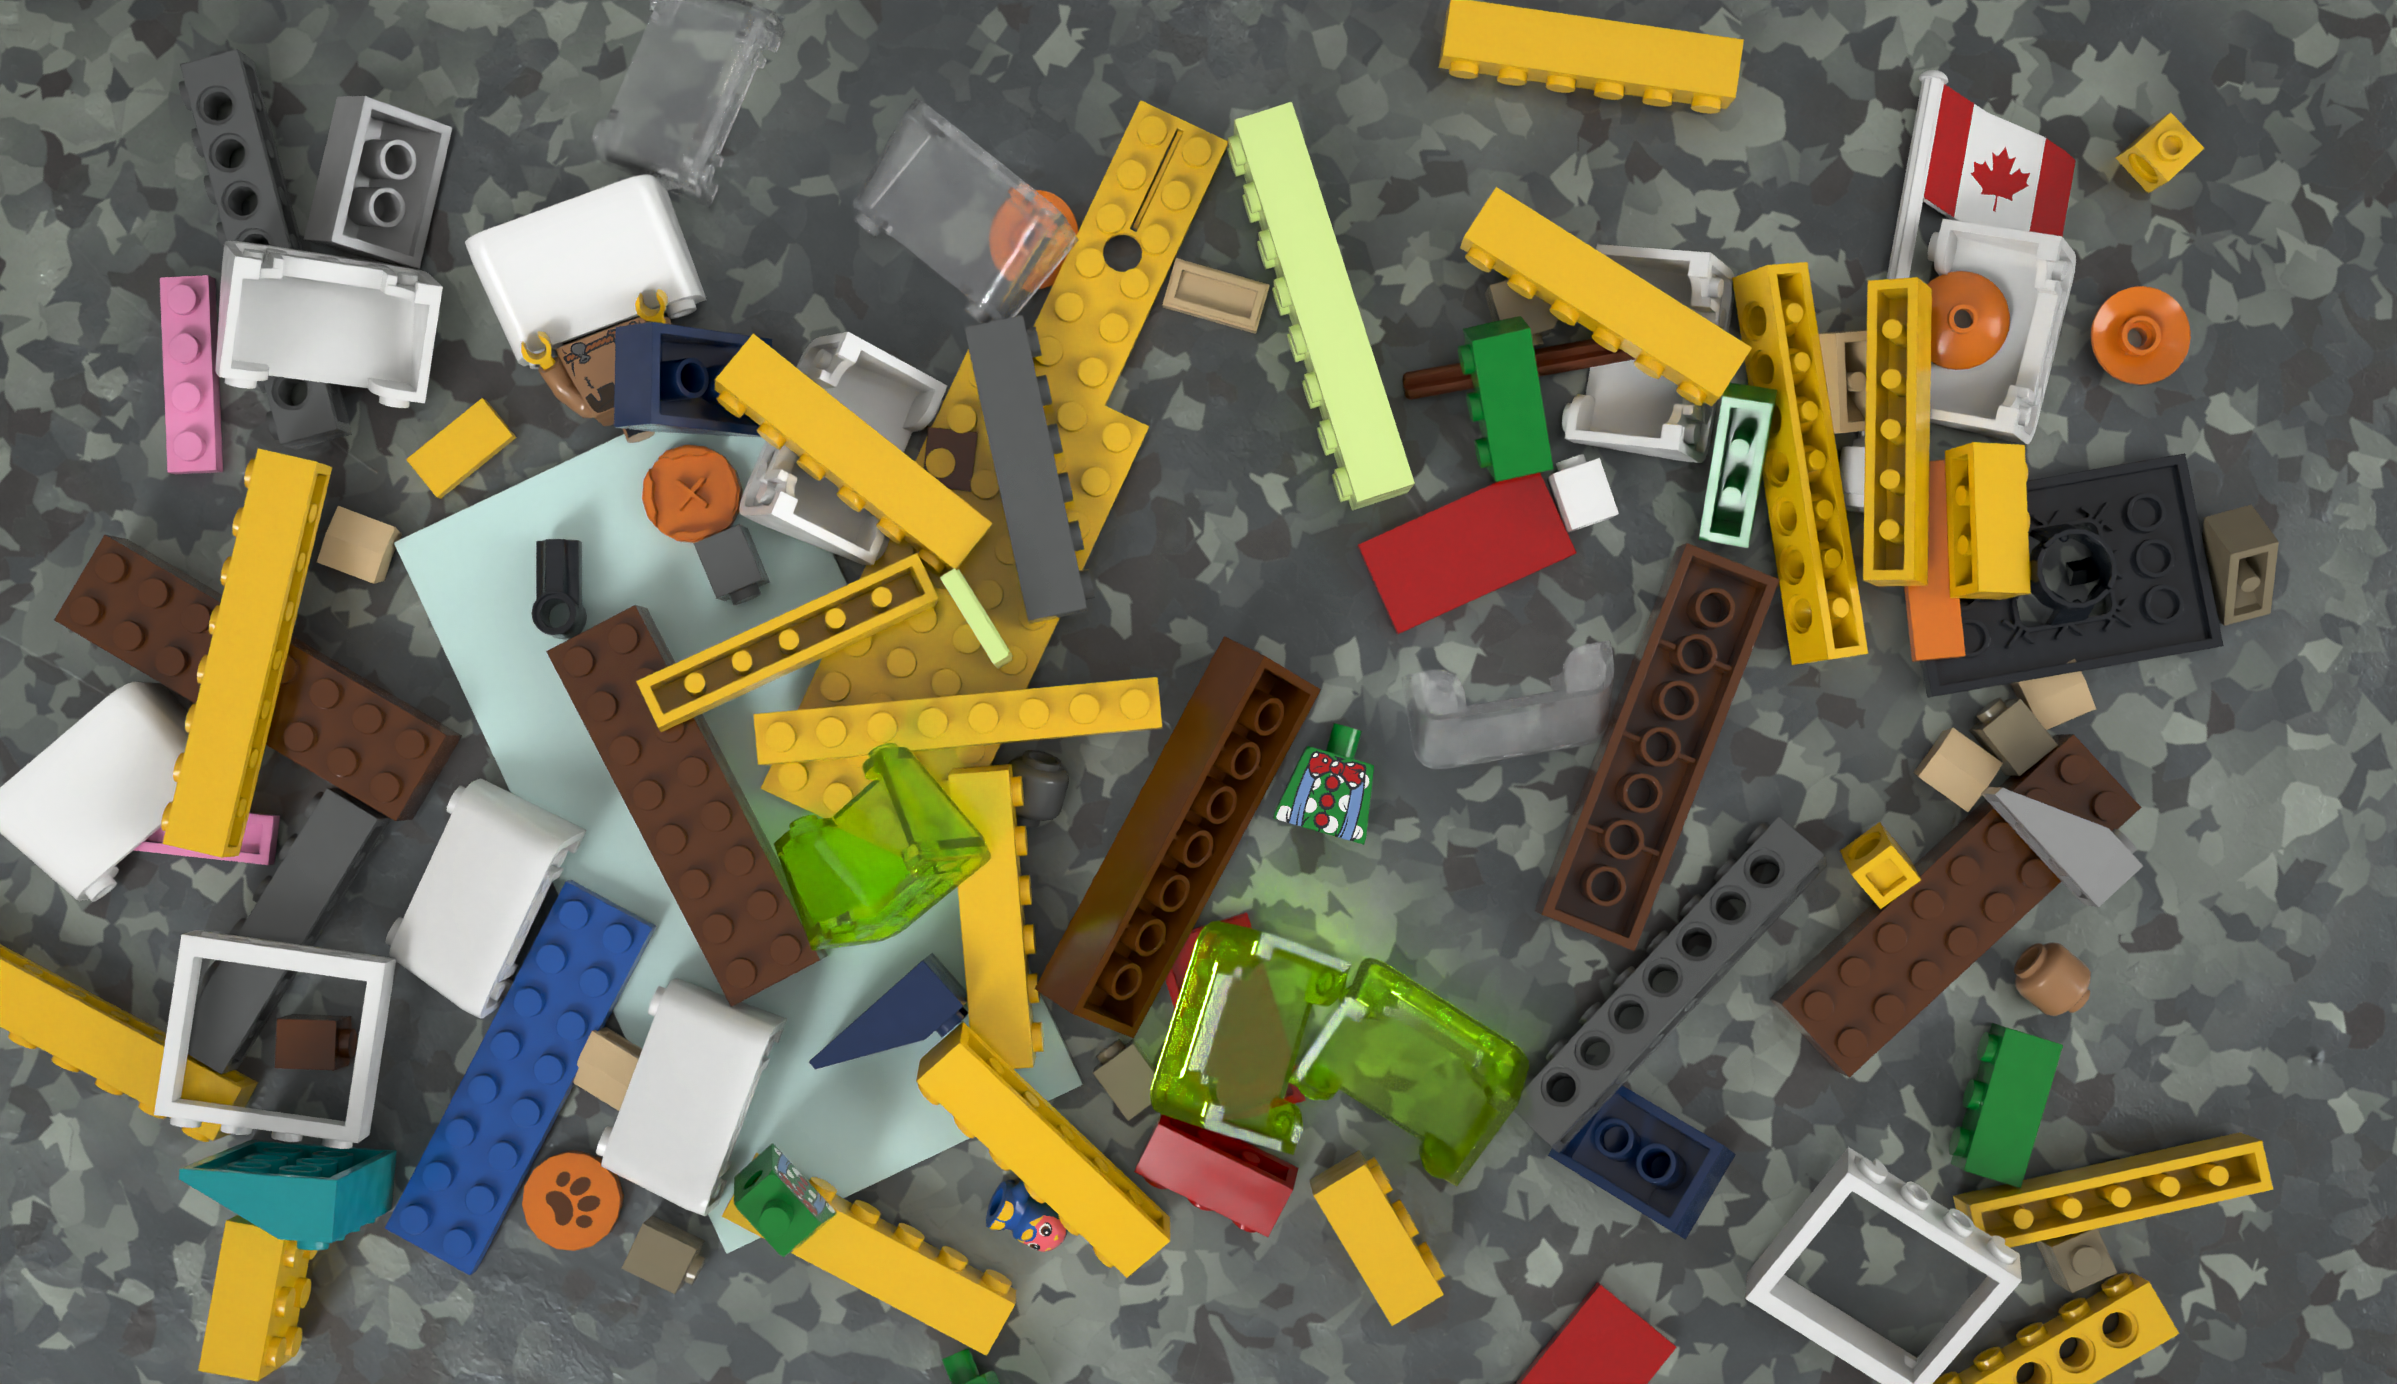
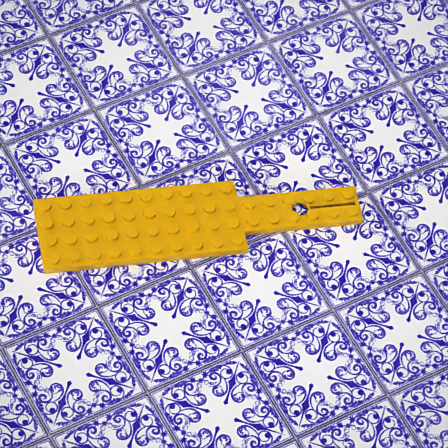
[760,100,1229,872]

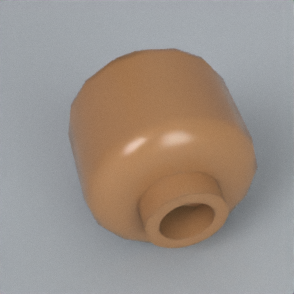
[2014,942,2091,1016]

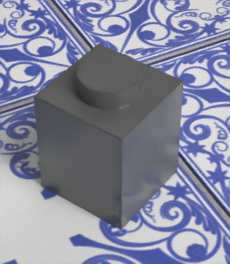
[693,524,770,605]

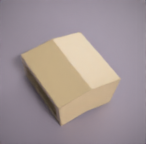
[317,506,402,584]
[2011,658,2096,730]
[1913,728,2003,812]
[573,1027,642,1111]

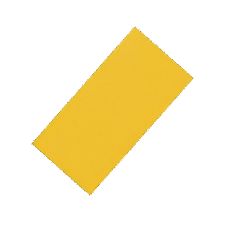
[406,398,517,499]

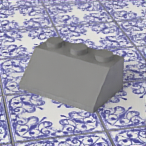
[304,96,453,269]

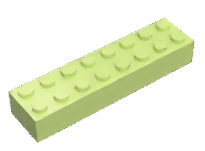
[1227,102,1415,510]

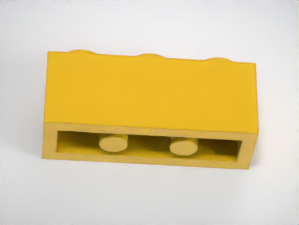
[1945,442,2031,600]

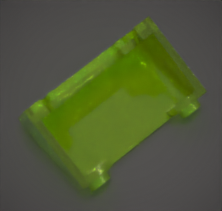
[773,743,991,951]
[1150,921,1352,1155]
[1288,958,1529,1187]

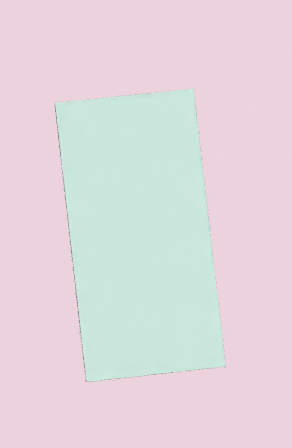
[394,432,1084,1254]

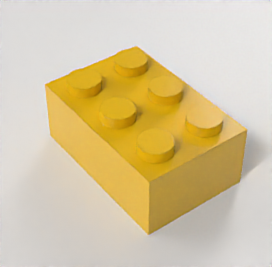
[1309,1150,1445,1326]
[198,1215,317,1382]

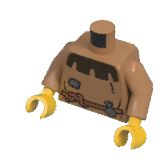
[521,289,672,443]

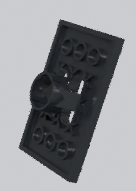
[1920,453,2224,698]

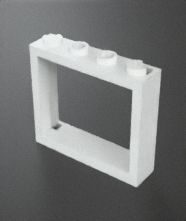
[154,930,396,1149]
[1745,1147,2022,1384]

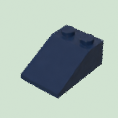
[614,322,772,437]
[809,953,968,1070]
[1548,1085,1736,1240]

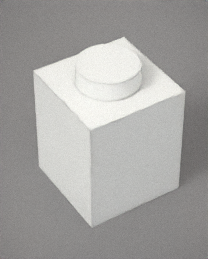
[1547,454,1619,533]

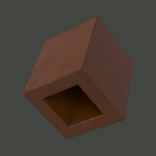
[924,427,978,492]
[275,1014,357,1071]

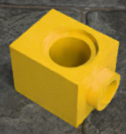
[2116,112,2204,193]
[1840,822,1921,909]

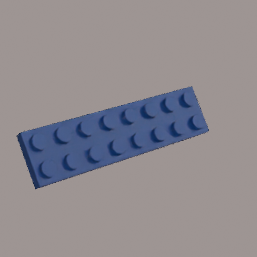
[385,880,657,1275]

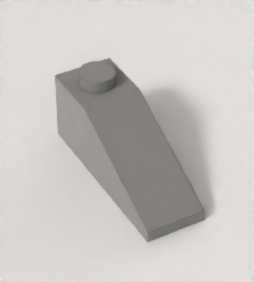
[1981,787,2143,907]

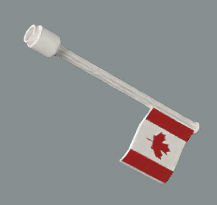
[1839,70,2076,513]

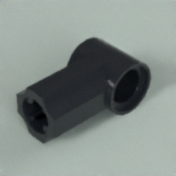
[531,539,587,640]

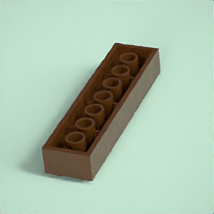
[54,535,462,821]
[1535,543,1780,951]
[546,605,828,1007]
[1035,636,1321,1038]
[1770,734,2142,1078]

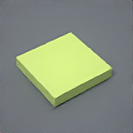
[940,568,1013,669]

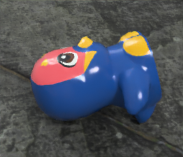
[986,1180,1068,1252]

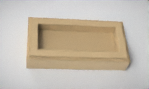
[1162,258,1270,334]

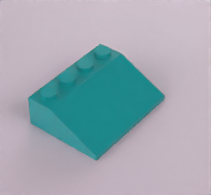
[179,1140,397,1250]

